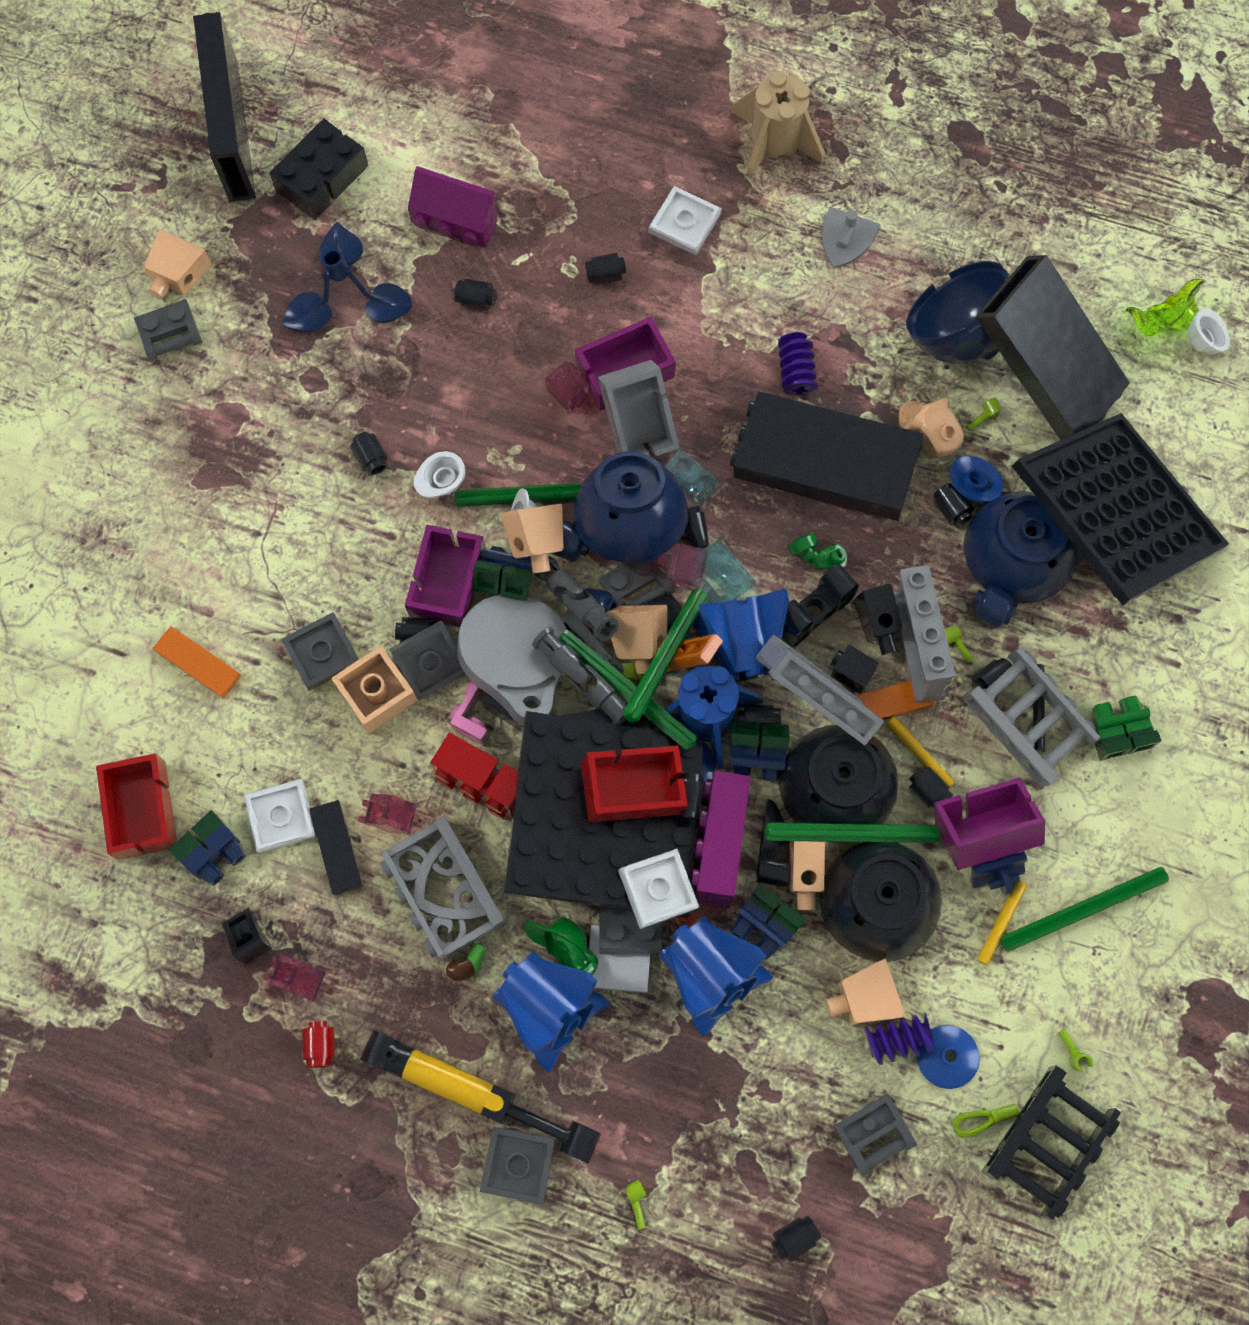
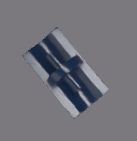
[970,851,1028,895]

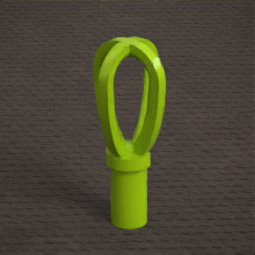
[953,1103,1019,1138]

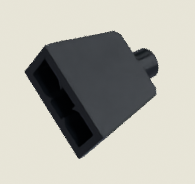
[853,583,903,656]

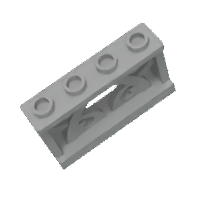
[894,565,955,703]
[756,635,884,745]
[380,815,506,961]

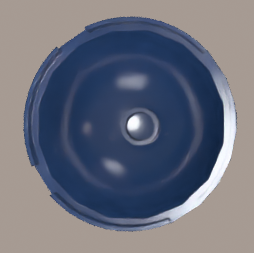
[906,261,1010,364]

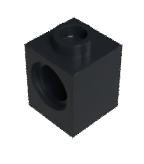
[830,644,879,694]

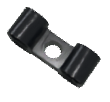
[782,563,859,648]

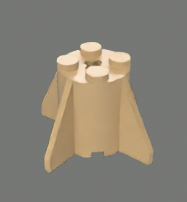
[731,71,825,176]

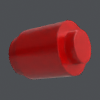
[302,1021,335,1068]

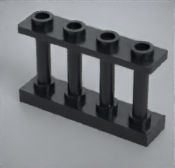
[981,1065,1121,1220]

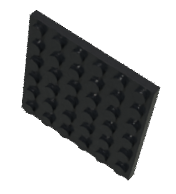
[1012,413,1229,606]
[504,711,704,918]

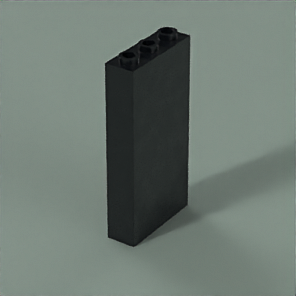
[193,12,256,202]
[976,255,1130,440]
[730,391,924,521]

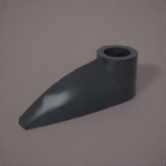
[756,799,791,887]

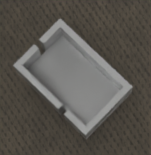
[598,360,680,456]

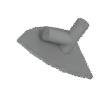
[822,207,880,268]

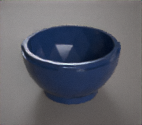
[573,451,688,563]
[963,491,1080,604]

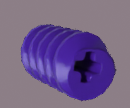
[778,332,818,395]
[864,1013,934,1065]

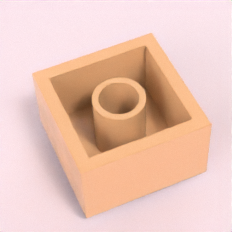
[331,645,418,734]

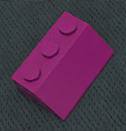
[408,166,498,248]

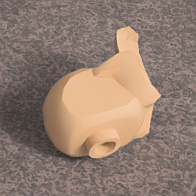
[898,398,964,458]

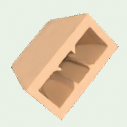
[144,230,211,300]
[500,504,564,574]
[606,605,667,674]
[789,841,825,910]
[826,959,905,1026]

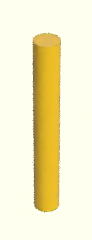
[886,716,955,787]
[977,880,1028,966]

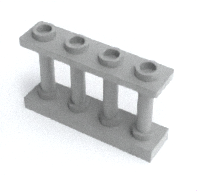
[961,648,1100,787]

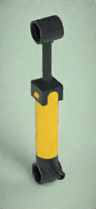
[360,1030,601,1164]

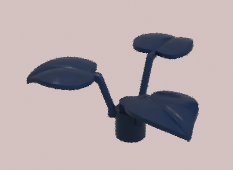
[282,222,412,332]

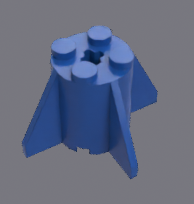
[693,589,789,681]
[649,665,764,770]
[659,916,773,1037]
[492,952,610,1073]

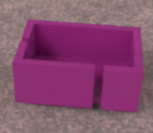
[575,317,676,410]
[405,525,486,627]
[934,777,1045,870]

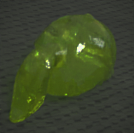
[1126,279,1205,337]

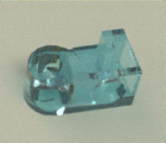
[665,448,719,502]

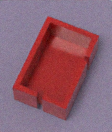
[430,732,518,820]
[581,745,688,823]
[96,753,177,860]

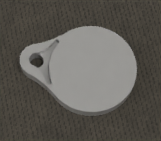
[457,595,567,726]

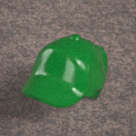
[525,916,599,976]

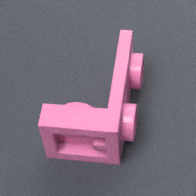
[449,680,490,747]

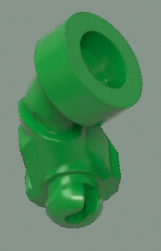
[787,532,847,570]

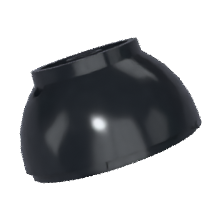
[779,725,899,843]
[820,842,942,962]

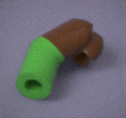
[446,943,487,981]

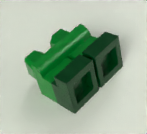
[1092,695,1162,761]

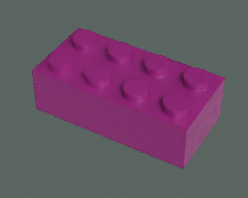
[691,771,751,908]

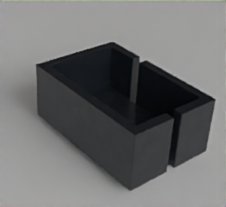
[269,118,369,220]

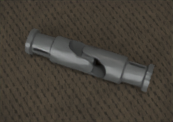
[535,556,618,641]
[532,627,627,725]

